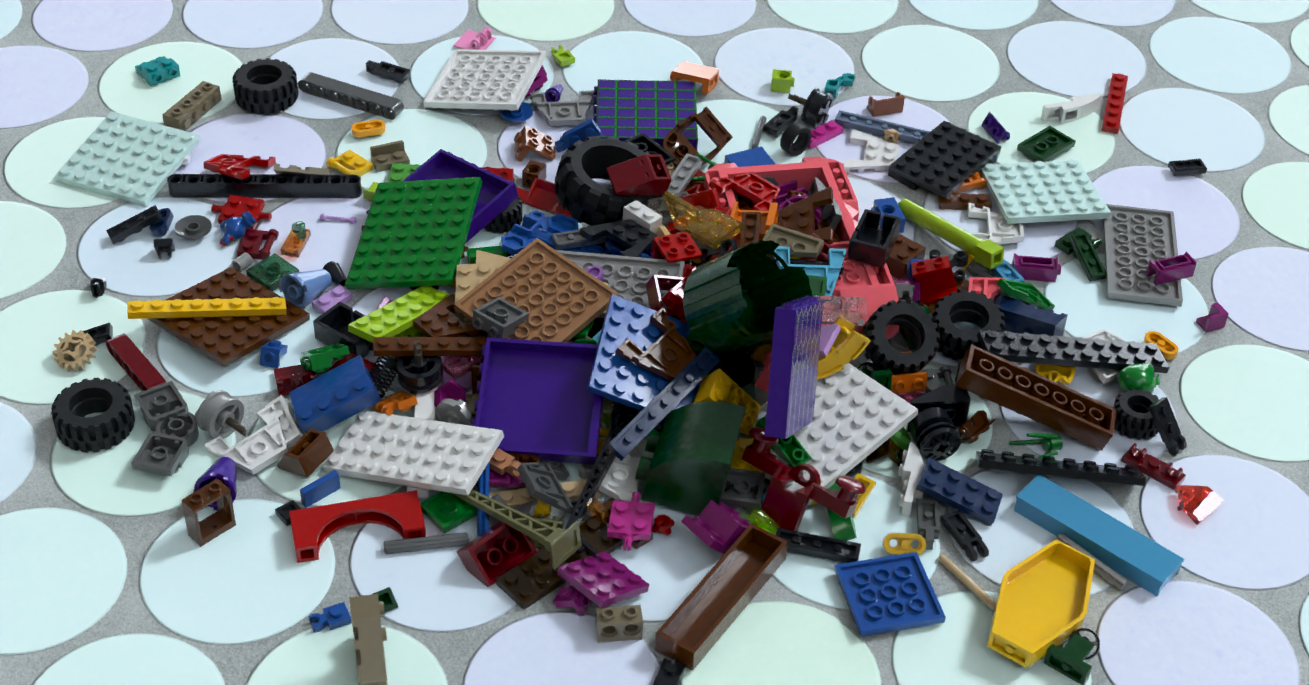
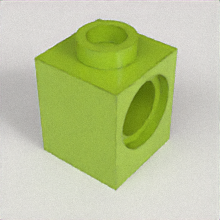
[771,69,795,93]

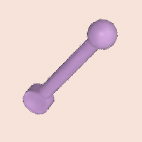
[320,214,357,224]

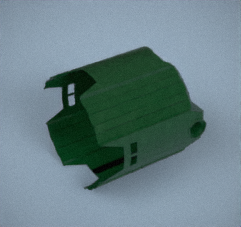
[683,240,812,356]

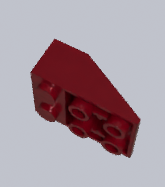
[606,154,672,195]

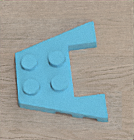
[773,246,846,302]

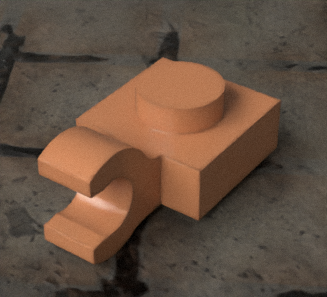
[489,448,521,478]

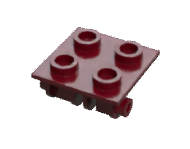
[274,365,317,396]

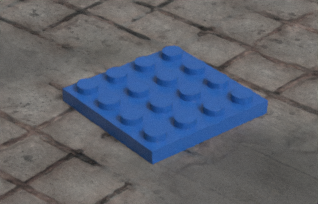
[834,552,946,637]

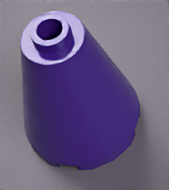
[194,457,237,511]

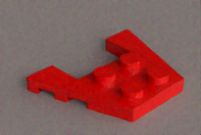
[204,154,276,180]
[708,172,780,211]

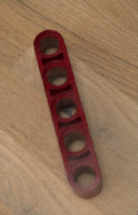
[106,333,167,392]

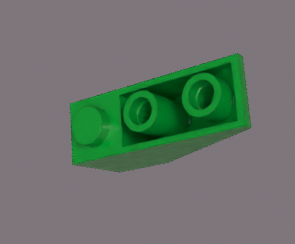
[755,415,812,468]

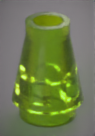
[748,508,780,535]

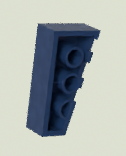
[994,295,1068,336]

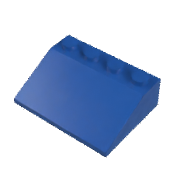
[289,355,382,433]

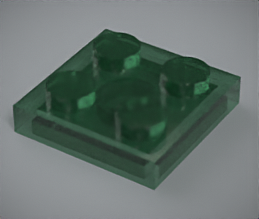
[246,253,299,291]

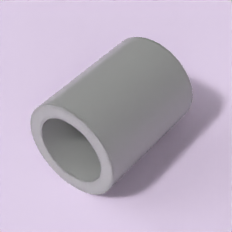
[231,252,253,272]

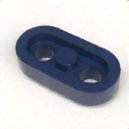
[149,208,174,237]

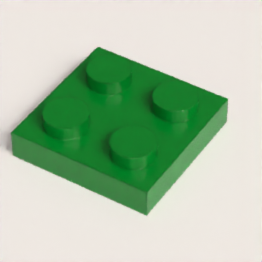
[420,491,477,534]

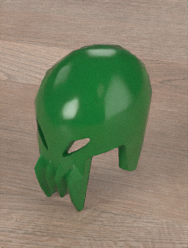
[1118,364,1160,394]

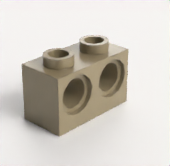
[596,605,643,643]

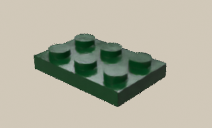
[1017,126,1076,162]

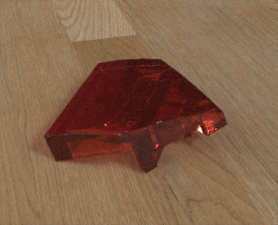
[1175,485,1224,525]

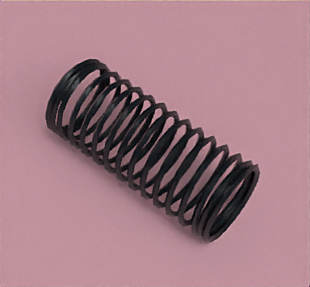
[369,356,400,399]

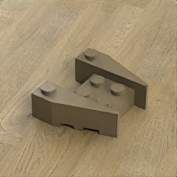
[349,594,387,685]

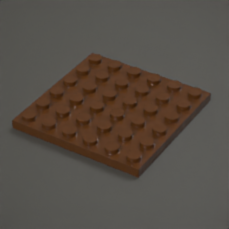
[148,267,310,367]

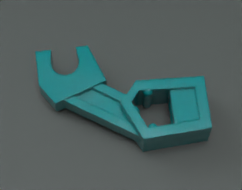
[824,73,855,100]

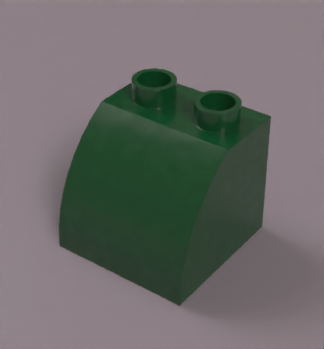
[635,401,746,516]

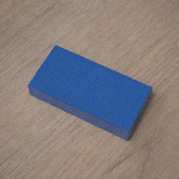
[300,470,341,508]

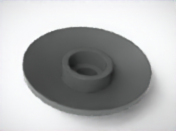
[175,215,212,239]

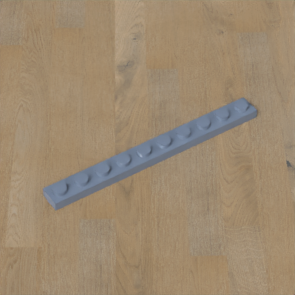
[834,110,1000,163]

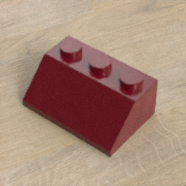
[457,518,537,587]

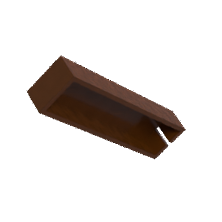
[655,523,788,671]

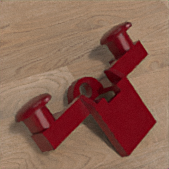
[742,427,866,531]

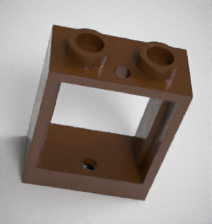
[181,479,236,547]

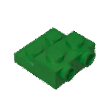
[300,343,350,373]

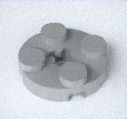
[435,399,473,426]

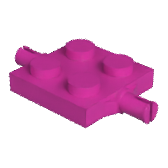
[607,492,655,551]

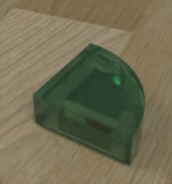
[292,221,306,240]

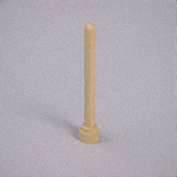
[938,554,996,612]

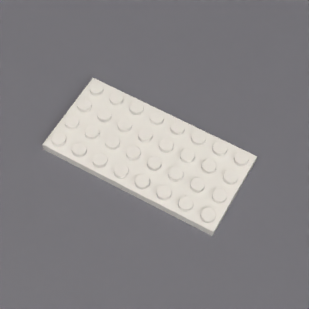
[323,410,504,496]

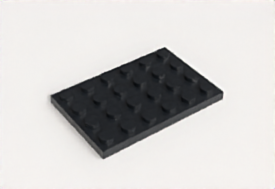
[888,121,1001,199]

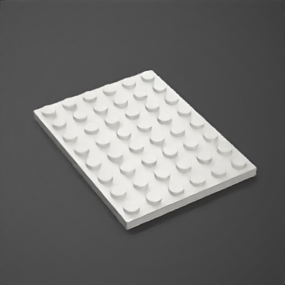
[732,363,918,506]

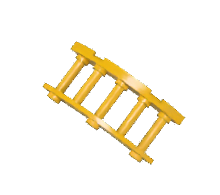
[751,316,871,380]

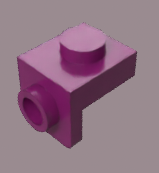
[553,586,592,616]

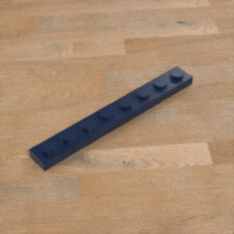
[606,347,721,461]

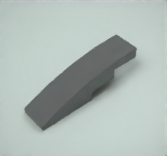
[808,177,842,231]

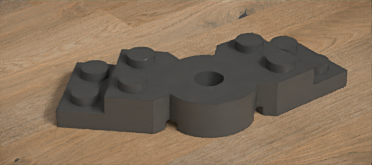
[131,381,199,476]

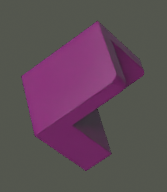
[1196,302,1229,333]
[434,380,466,407]

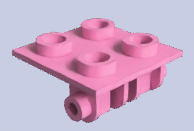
[453,27,496,50]

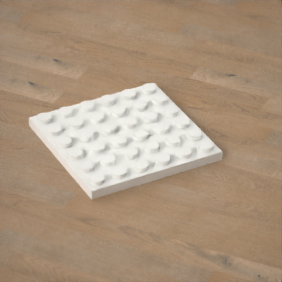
[423,49,547,111]

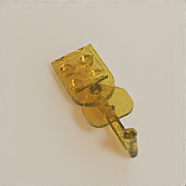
[663,191,744,249]

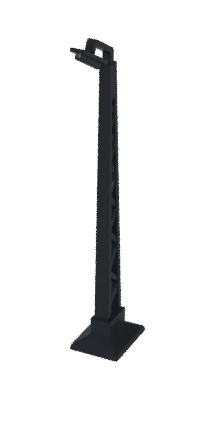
[564,401,641,559]

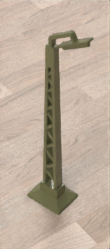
[452,489,582,570]

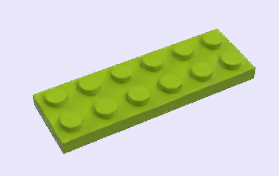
[348,286,449,343]

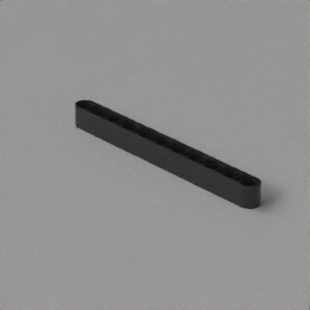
[167,174,362,198]

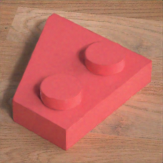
[969,277,1005,299]

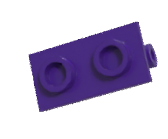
[981,112,1010,144]

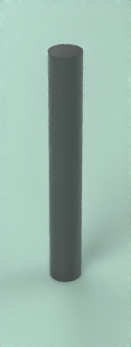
[751,116,767,149]

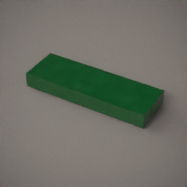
[1068,232,1107,282]

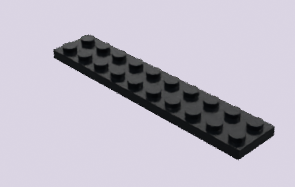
[977,330,1170,373]

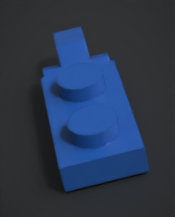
[555,119,601,152]

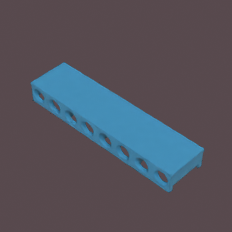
[1014,474,1184,596]

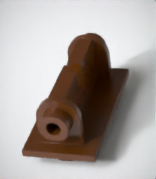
[958,410,995,444]

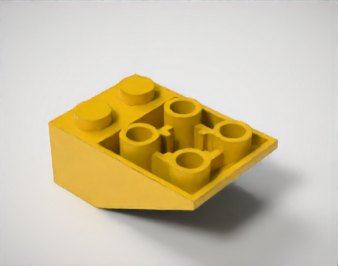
[694,368,761,436]

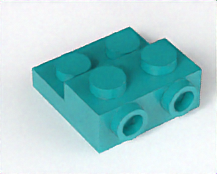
[135,56,181,86]

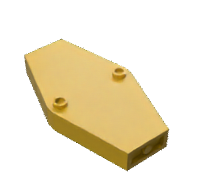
[987,539,1095,668]

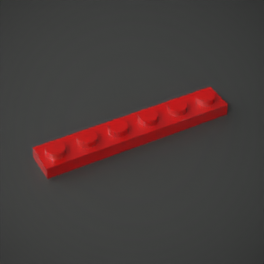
[1101,73,1128,134]

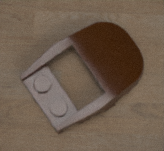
[662,106,733,167]

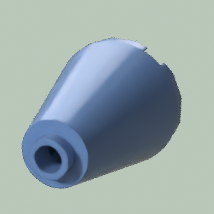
[279,269,332,309]

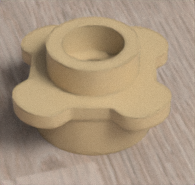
[883,129,900,145]

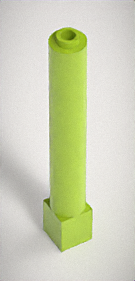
[898,199,1004,270]

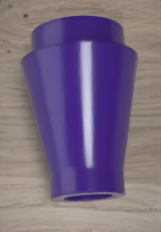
[545,84,563,102]

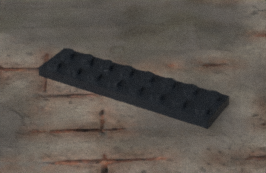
[975,449,1146,486]

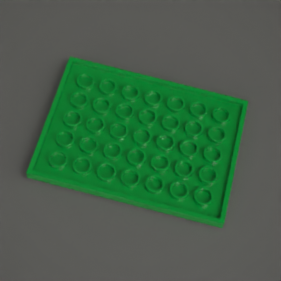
[345,177,482,289]

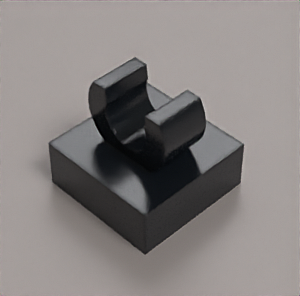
[153,238,175,259]

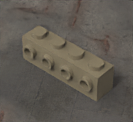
[162,81,222,131]

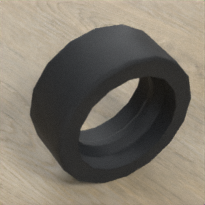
[780,122,812,156]

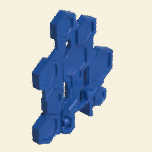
[501,210,605,255]

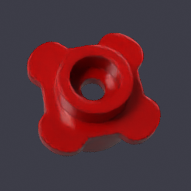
[652,515,675,535]

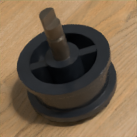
[788,87,835,127]
[397,340,442,394]

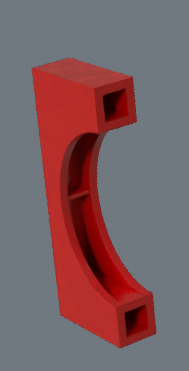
[289,490,426,563]

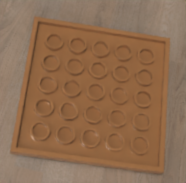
[454,238,619,343]

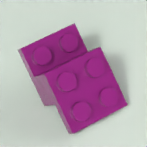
[681,500,751,554]

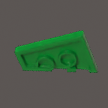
[997,278,1055,310]

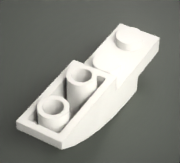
[1041,93,1102,123]
[898,442,924,517]

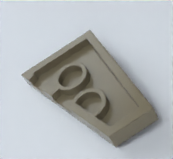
[273,163,332,175]
[762,223,824,258]

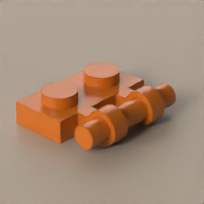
[373,391,418,416]

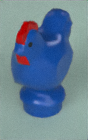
[220,211,256,246]

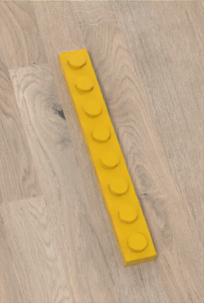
[127,297,286,319]

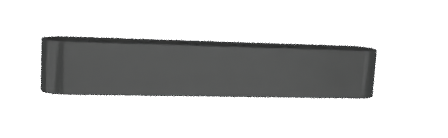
[298,72,404,120]

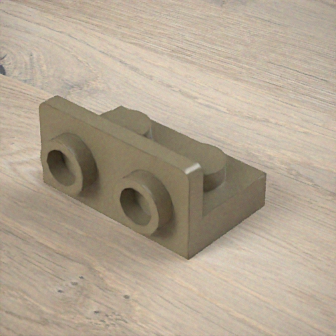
[370,140,410,172]

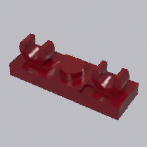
[1121,443,1186,491]

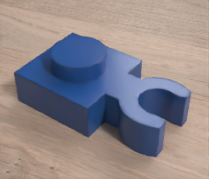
[309,602,352,632]

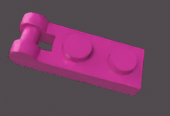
[808,120,844,149]

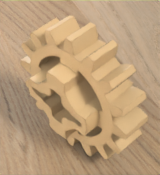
[52,330,97,372]

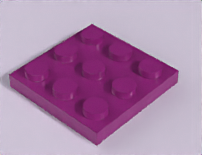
[557,552,650,608]

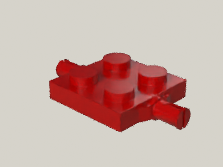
[211,195,272,229]

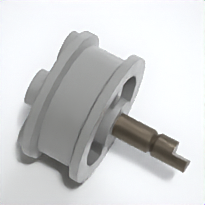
[195,390,246,439]

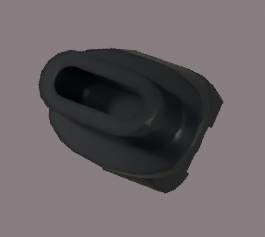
[90,276,107,298]

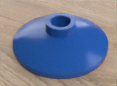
[500,102,533,122]

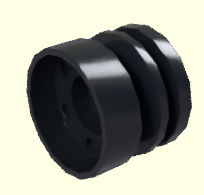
[909,407,961,461]

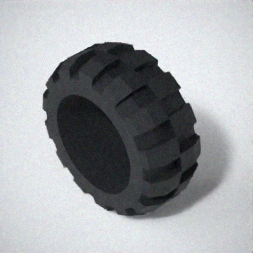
[555,136,662,226]

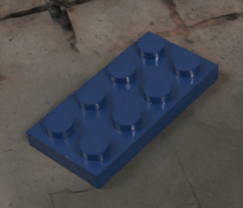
[916,457,1003,526]

